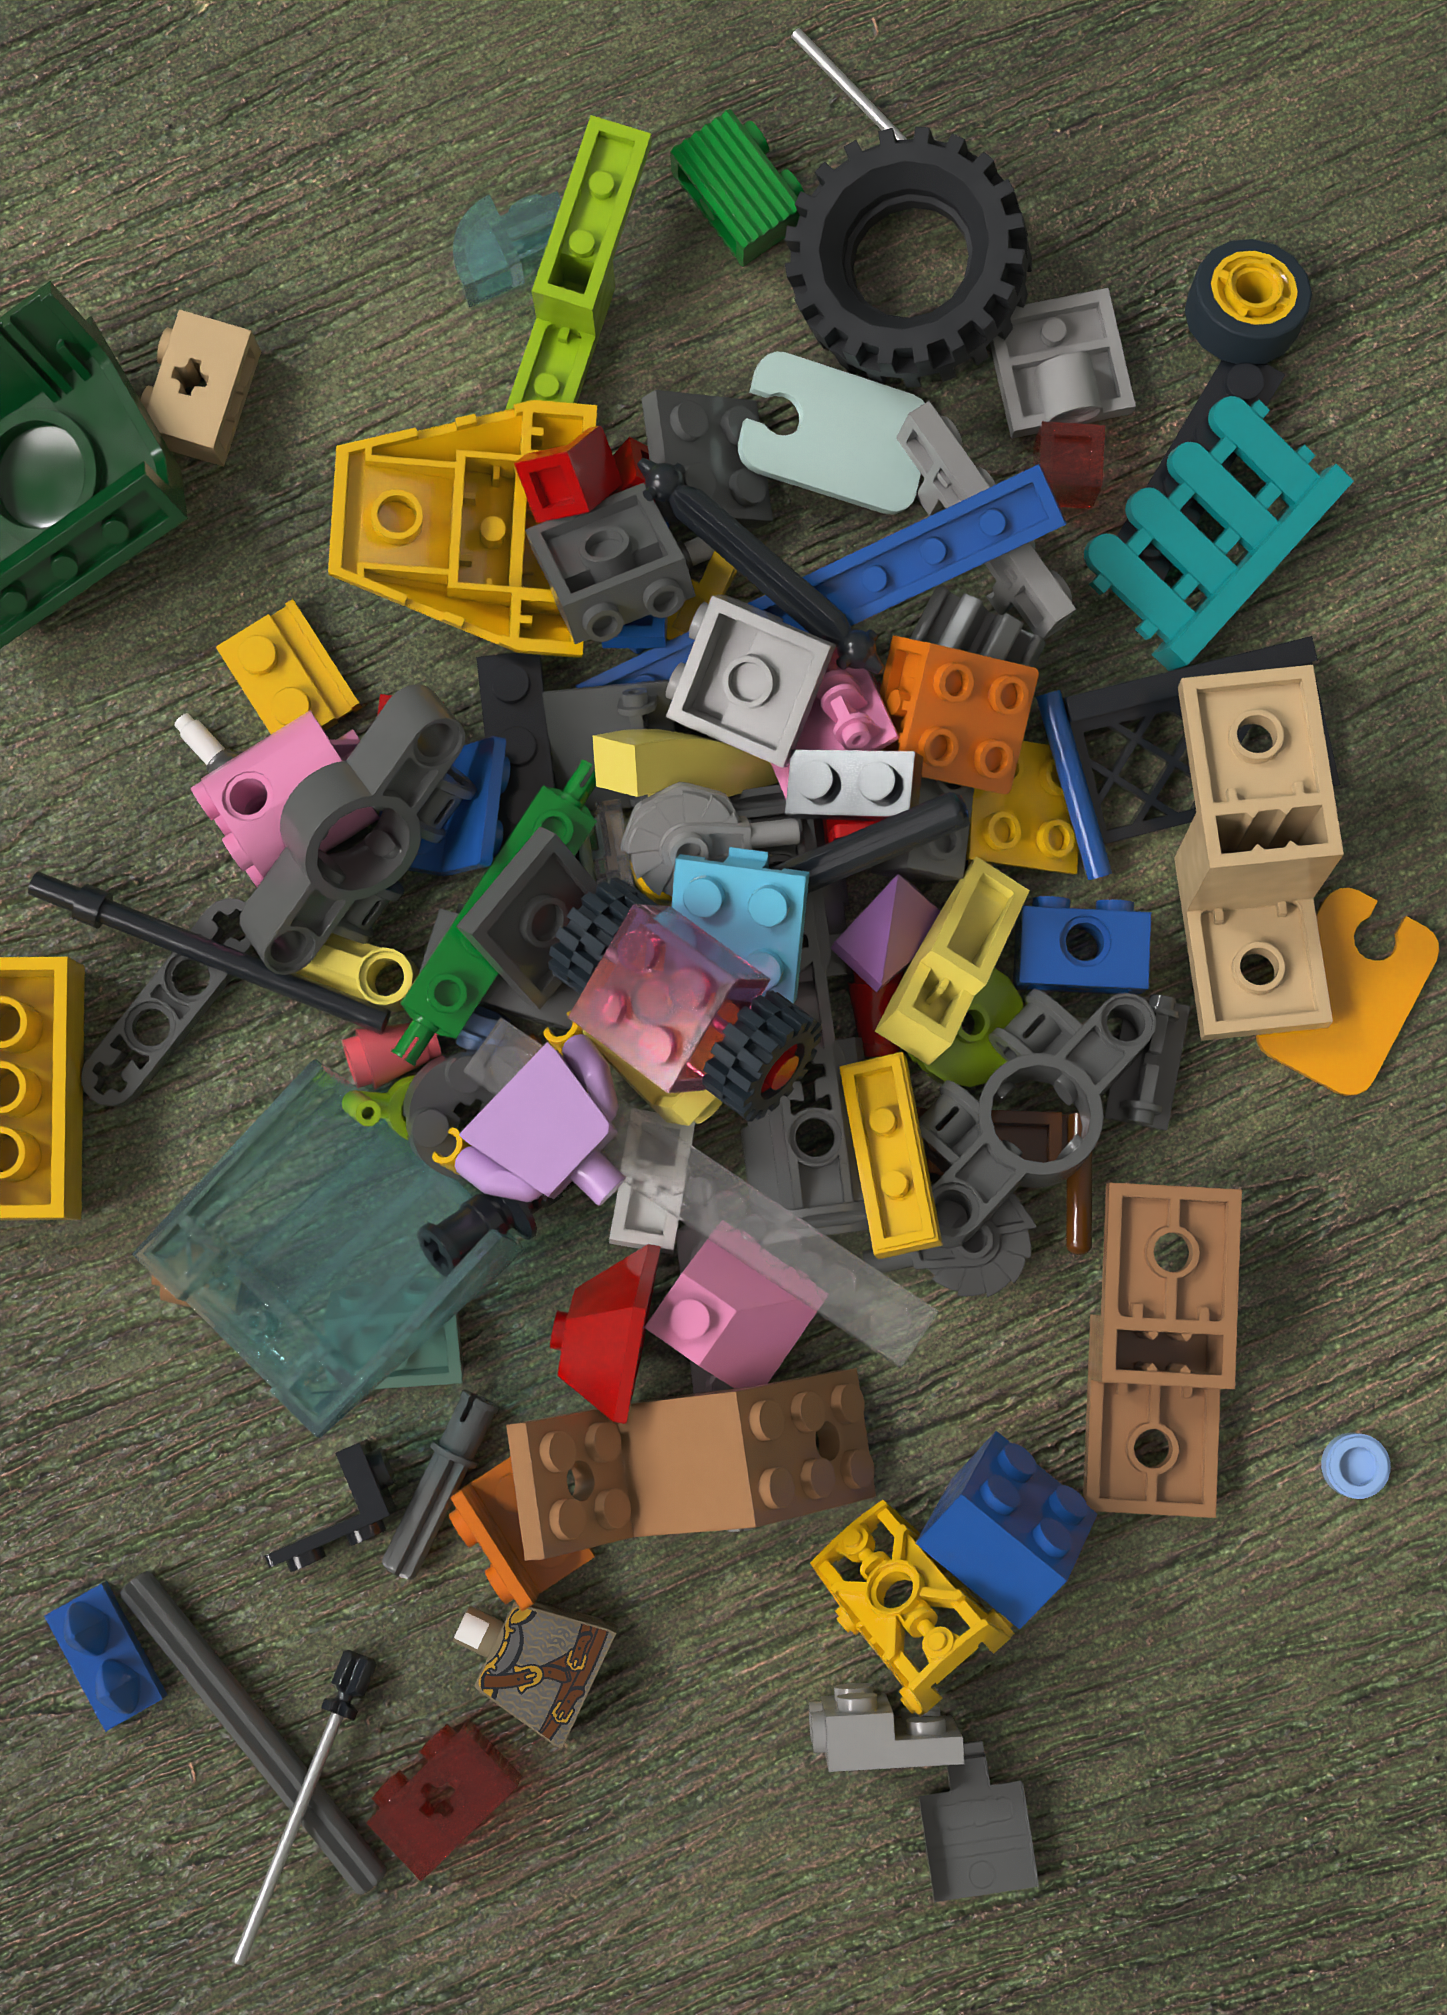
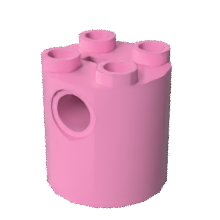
[191,710,380,887]

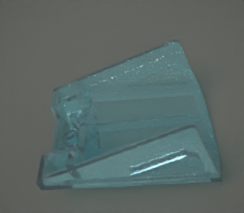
[132,1059,526,1438]

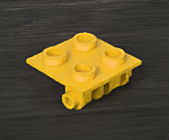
[966,741,1079,875]

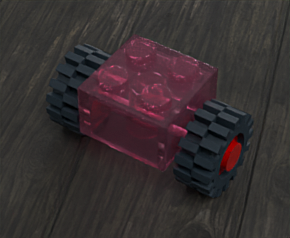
[548,878,822,1122]

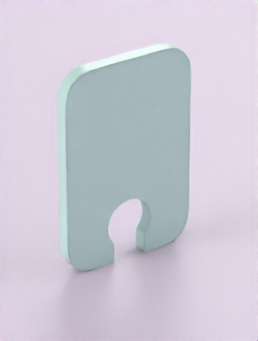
[738,351,925,515]

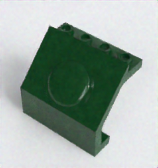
[0,281,188,649]

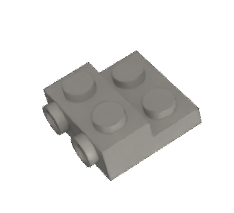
[666,594,836,768]
[809,1683,964,1772]

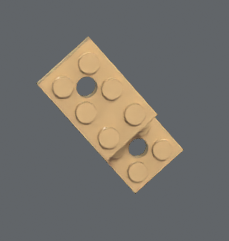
[1174,665,1344,1041]

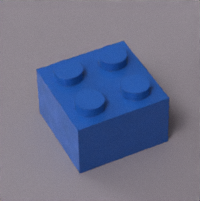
[915,1431,1098,1629]

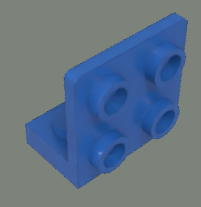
[379,736,510,877]

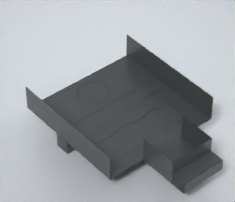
[918,1740,1040,1907]

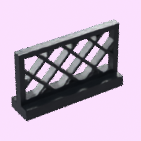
[1063,636,1341,844]

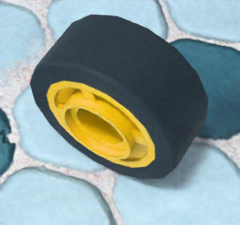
[1185,239,1312,365]

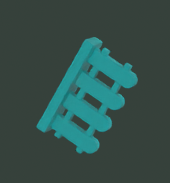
[1084,396,1354,671]

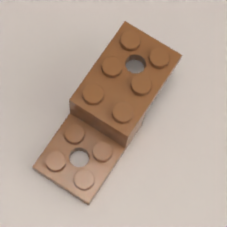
[1083,1182,1242,1518]

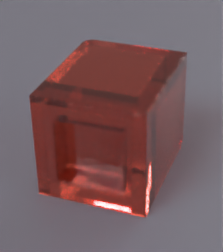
[1032,421,1105,508]

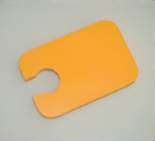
[1256,888,1439,1096]

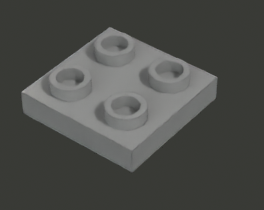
[990,288,1136,439]

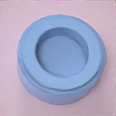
[1321,1433,1391,1499]

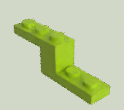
[505,115,652,410]

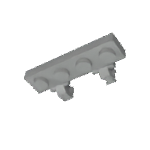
[896,401,1076,640]

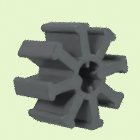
[909,587,1046,667]

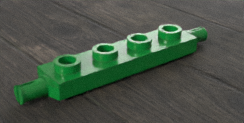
[391,759,597,1066]

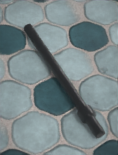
[28,871,391,1034]

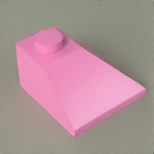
[644,1219,829,1389]

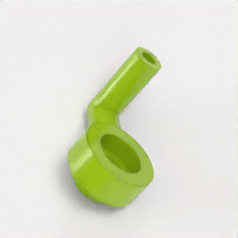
[342,1075,416,1140]

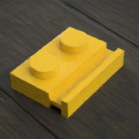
[216,599,362,734]

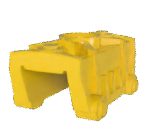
[810,1499,1015,1717]

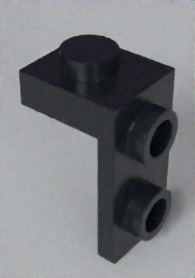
[264,1439,397,1572]

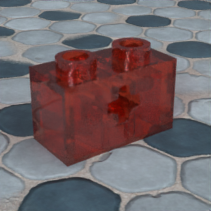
[366,1719,522,1881]

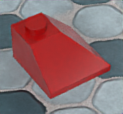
[550,1244,661,1424]

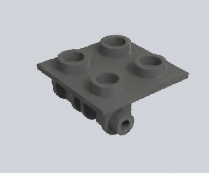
[542,679,676,811]

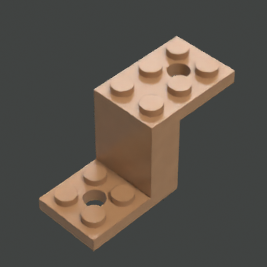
[506,1368,876,1561]

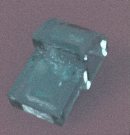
[453,191,562,308]

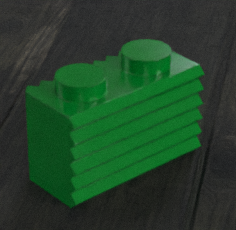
[670,109,805,267]

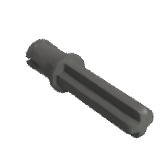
[382,1390,500,1580]

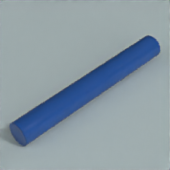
[1036,690,1112,880]

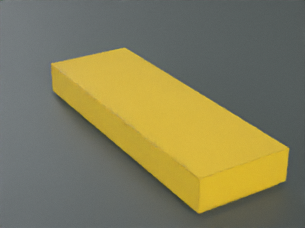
[839,1052,943,1259]

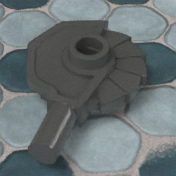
[863,1193,1037,1298]

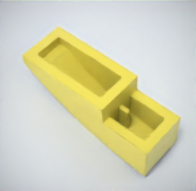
[592,729,779,797]
[875,856,1030,1065]

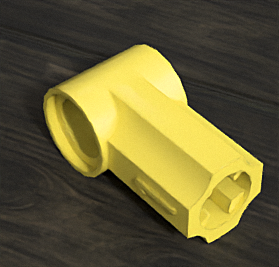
[295,933,420,1012]

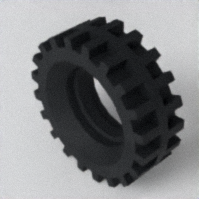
[785,126,1032,387]

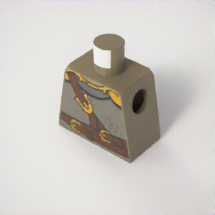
[452,1600,619,1749]

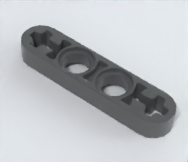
[81,898,255,1108]

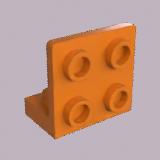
[879,635,1039,794]
[449,1456,596,1612]

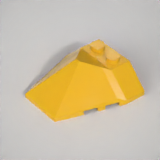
[328,400,597,658]

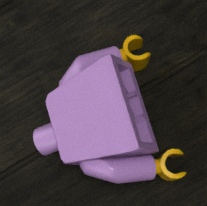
[432,1011,626,1206]

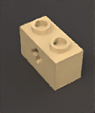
[140,310,261,467]

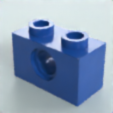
[1013,896,1151,996]

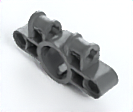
[240,684,477,975]
[918,989,1156,1249]

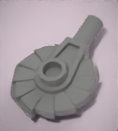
[620,782,800,896]

